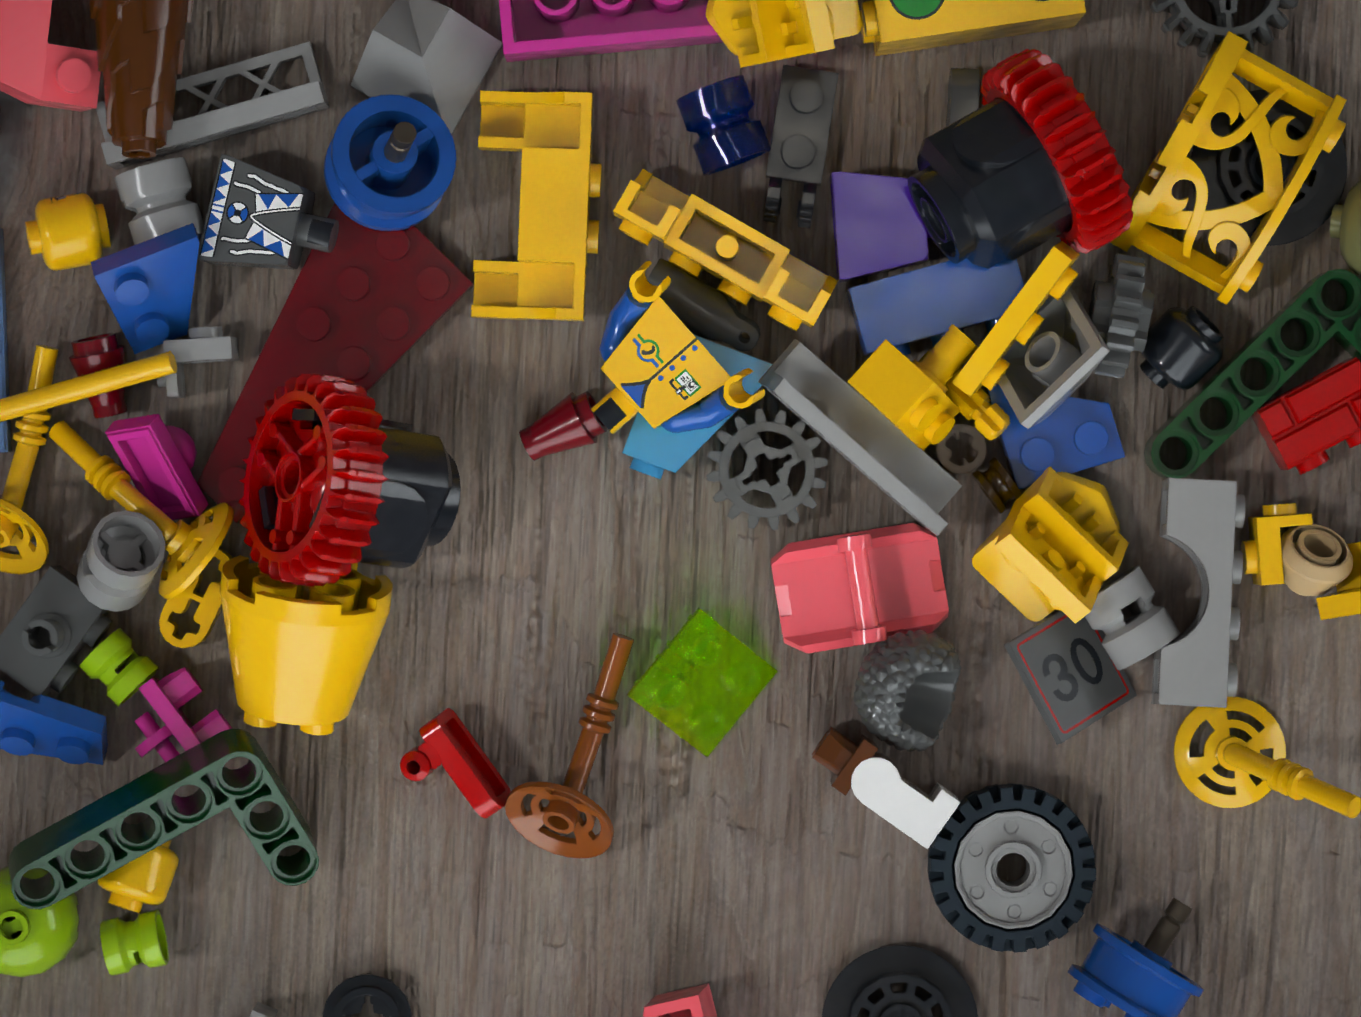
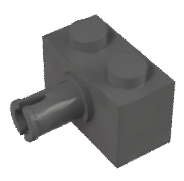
[0,565,113,696]

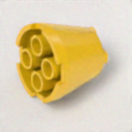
[220,555,393,735]

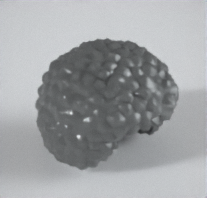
[853,629,961,752]

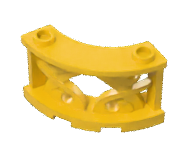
[1110,31,1347,305]

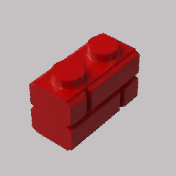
[1251,357,1361,475]

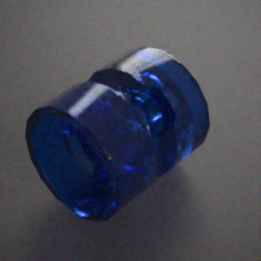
[676,75,771,176]

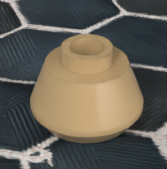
[1281,524,1353,596]

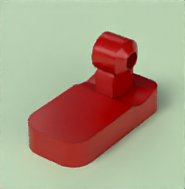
[400,708,511,819]

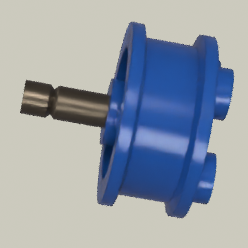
[324,95,456,231]
[1067,897,1204,1017]

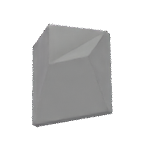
[350,0,503,135]
[998,286,1110,429]

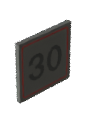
[1004,611,1137,745]

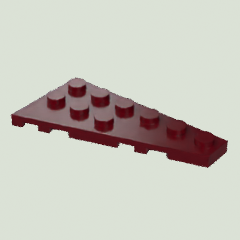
[197,203,474,523]

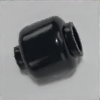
[1140,306,1224,390]

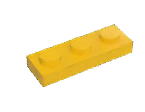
[952,241,1080,396]

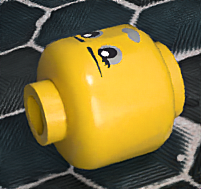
[25,192,111,271]

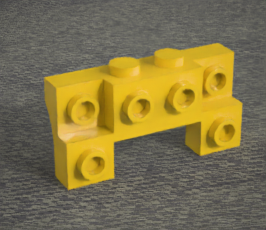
[471,90,602,321]
[613,169,839,331]

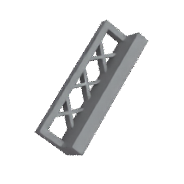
[96,41,330,170]
[758,339,962,536]

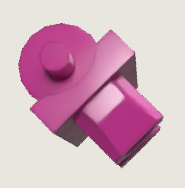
[134,667,233,762]

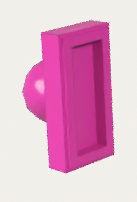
[105,414,208,520]

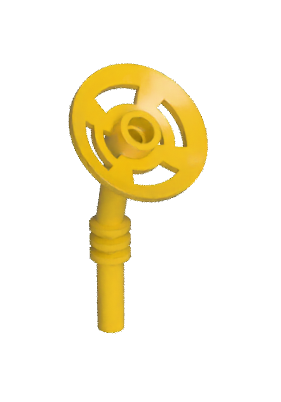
[0,345,59,574]
[49,421,234,600]
[1173,696,1361,818]

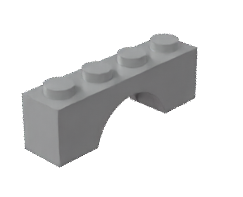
[1151,478,1245,708]

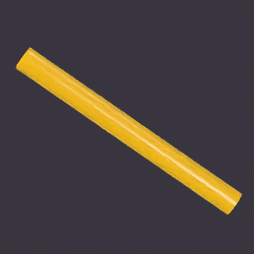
[0,351,177,422]

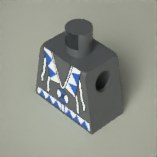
[198,154,339,270]

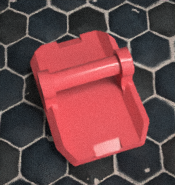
[770,523,949,653]

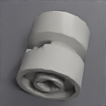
[114,157,205,245]
[77,510,166,612]
[1085,565,1180,670]

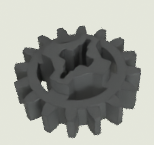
[1088,253,1154,378]
[706,409,828,530]

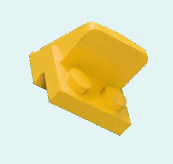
[706,0,862,68]
[972,466,1129,624]

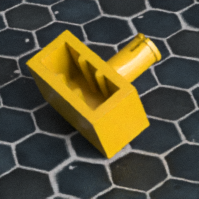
[847,324,978,451]

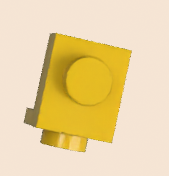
[1241,503,1313,586]

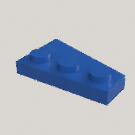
[0,681,108,765]

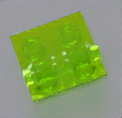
[627,607,778,757]

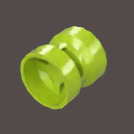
[79,628,159,707]
[100,909,169,976]

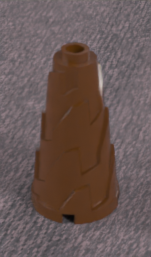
[89,0,193,159]

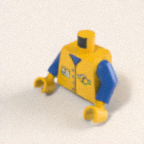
[591,261,765,434]

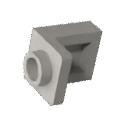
[156,326,239,398]

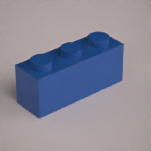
[846,258,1024,356]

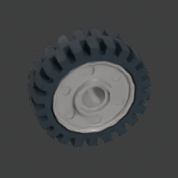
[927,783,1096,953]

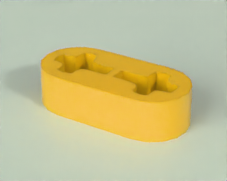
[159,548,232,648]

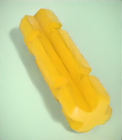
[919,349,1010,441]

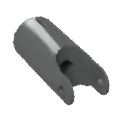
[647,258,761,351]

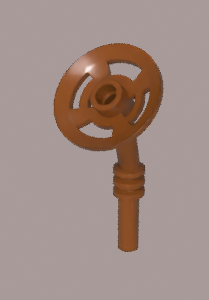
[505,633,634,859]

